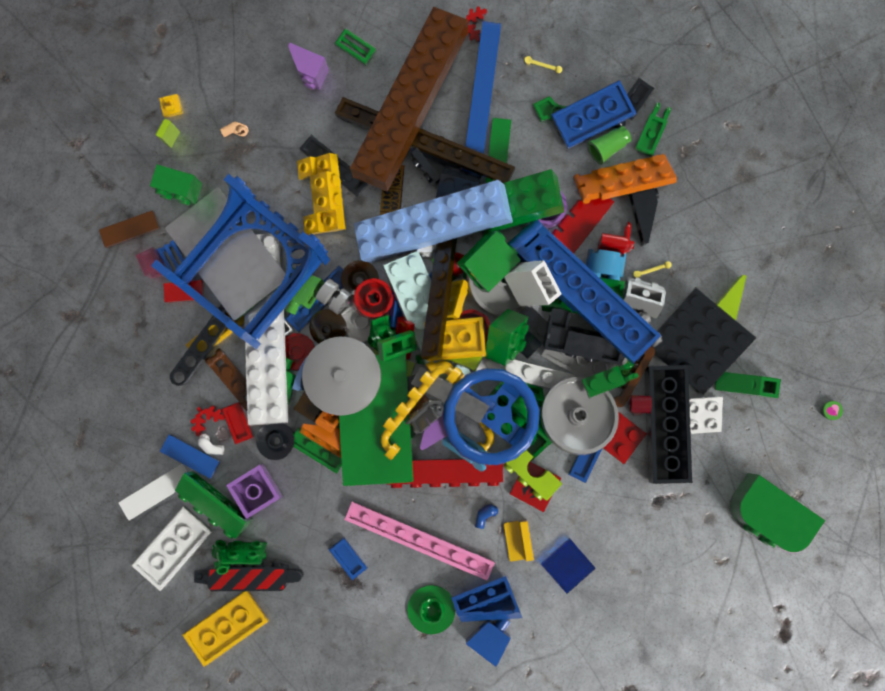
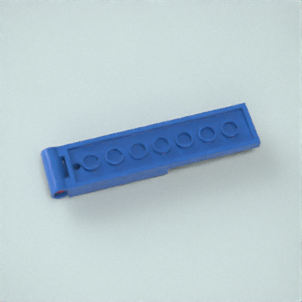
[507,220,661,364]

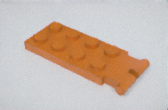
[573,154,677,204]

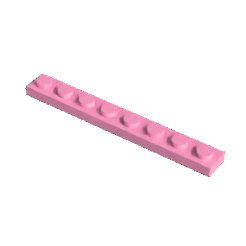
[344,501,495,581]

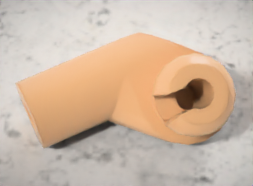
[220,121,248,137]

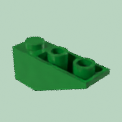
[715,372,781,399]

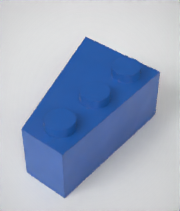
[451,576,523,622]

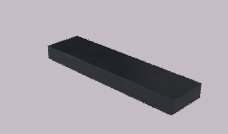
[299,134,369,198]

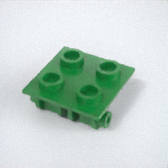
[221,541,267,564]

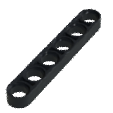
[170,304,233,386]

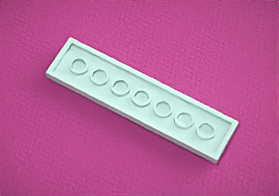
[382,251,479,408]

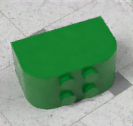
[730,473,826,552]

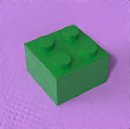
[150,164,202,206]
[485,309,529,366]

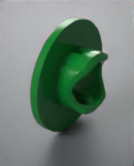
[407,585,456,635]

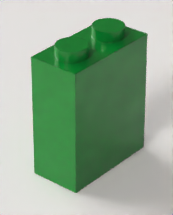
[457,231,520,293]

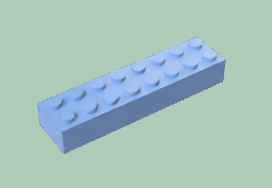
[354,180,513,263]

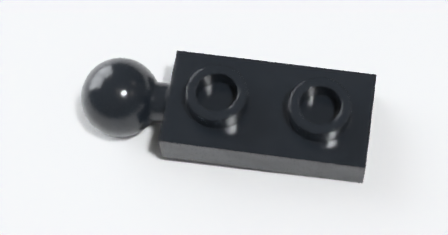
[612,78,655,129]

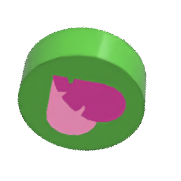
[821,401,843,420]

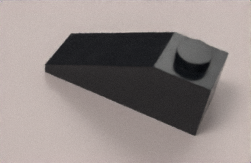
[628,188,659,247]

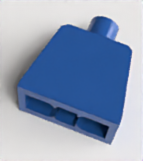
[466,619,511,667]

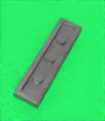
[411,367,490,423]

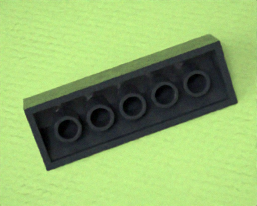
[645,365,693,484]

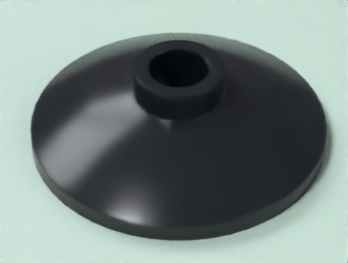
[256,423,295,460]

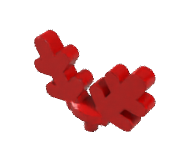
[466,6,487,42]
[190,405,225,437]

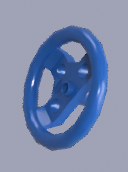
[443,368,539,465]

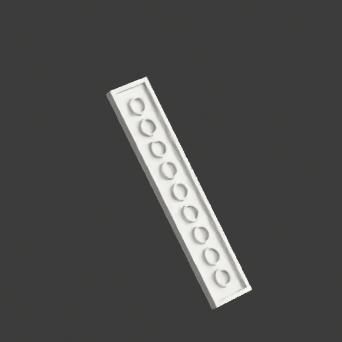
[244,233,288,426]

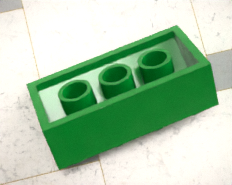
[487,382,552,461]
[175,471,253,539]

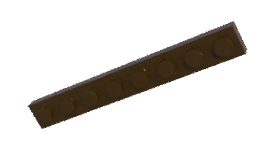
[421,238,457,360]

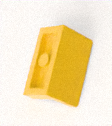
[504,519,534,562]

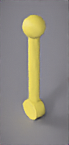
[525,56,562,73]
[633,261,671,278]

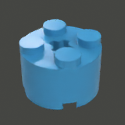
[586,249,627,281]

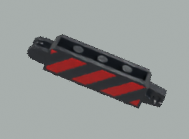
[194,561,304,592]

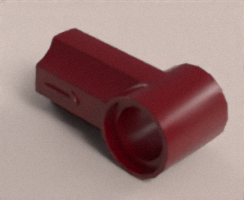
[628,395,652,416]

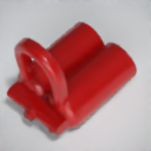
[597,222,635,255]

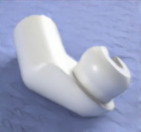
[198,434,224,455]

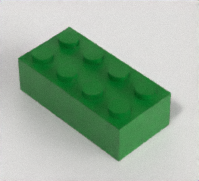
[487,169,565,231]

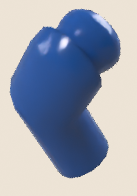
[475,504,498,529]

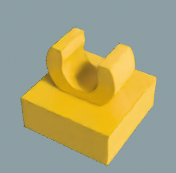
[159,94,183,118]

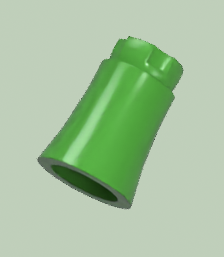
[587,126,631,165]

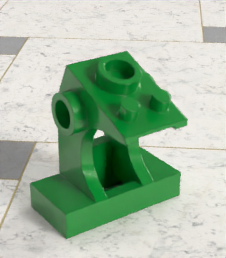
[368,315,416,361]

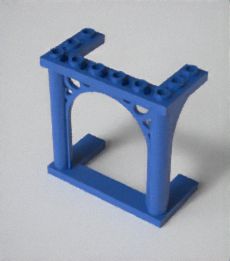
[151,174,330,349]

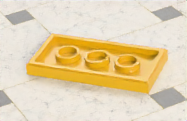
[182,591,269,667]

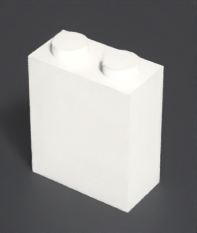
[504,260,561,306]

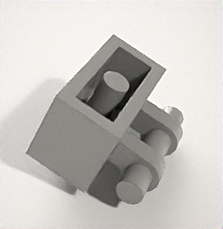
[622,277,666,319]

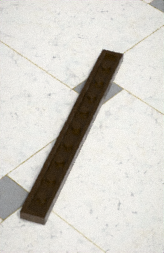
[335,97,515,183]

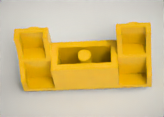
[297,153,345,235]

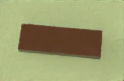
[99,210,160,248]

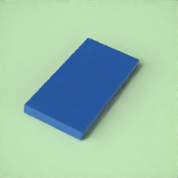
[551,80,637,149]

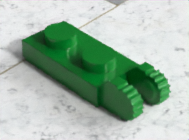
[634,102,672,157]
[581,362,639,398]

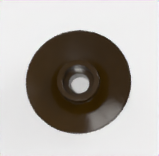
[341,260,379,297]
[309,309,347,344]

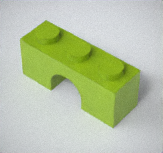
[503,450,562,501]

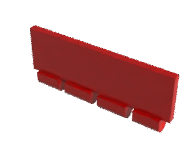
[552,196,615,254]

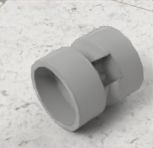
[315,279,352,315]

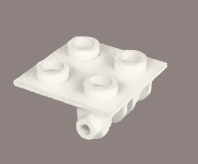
[689,396,723,434]

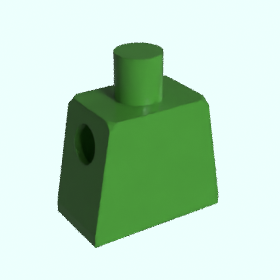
[285,267,325,315]

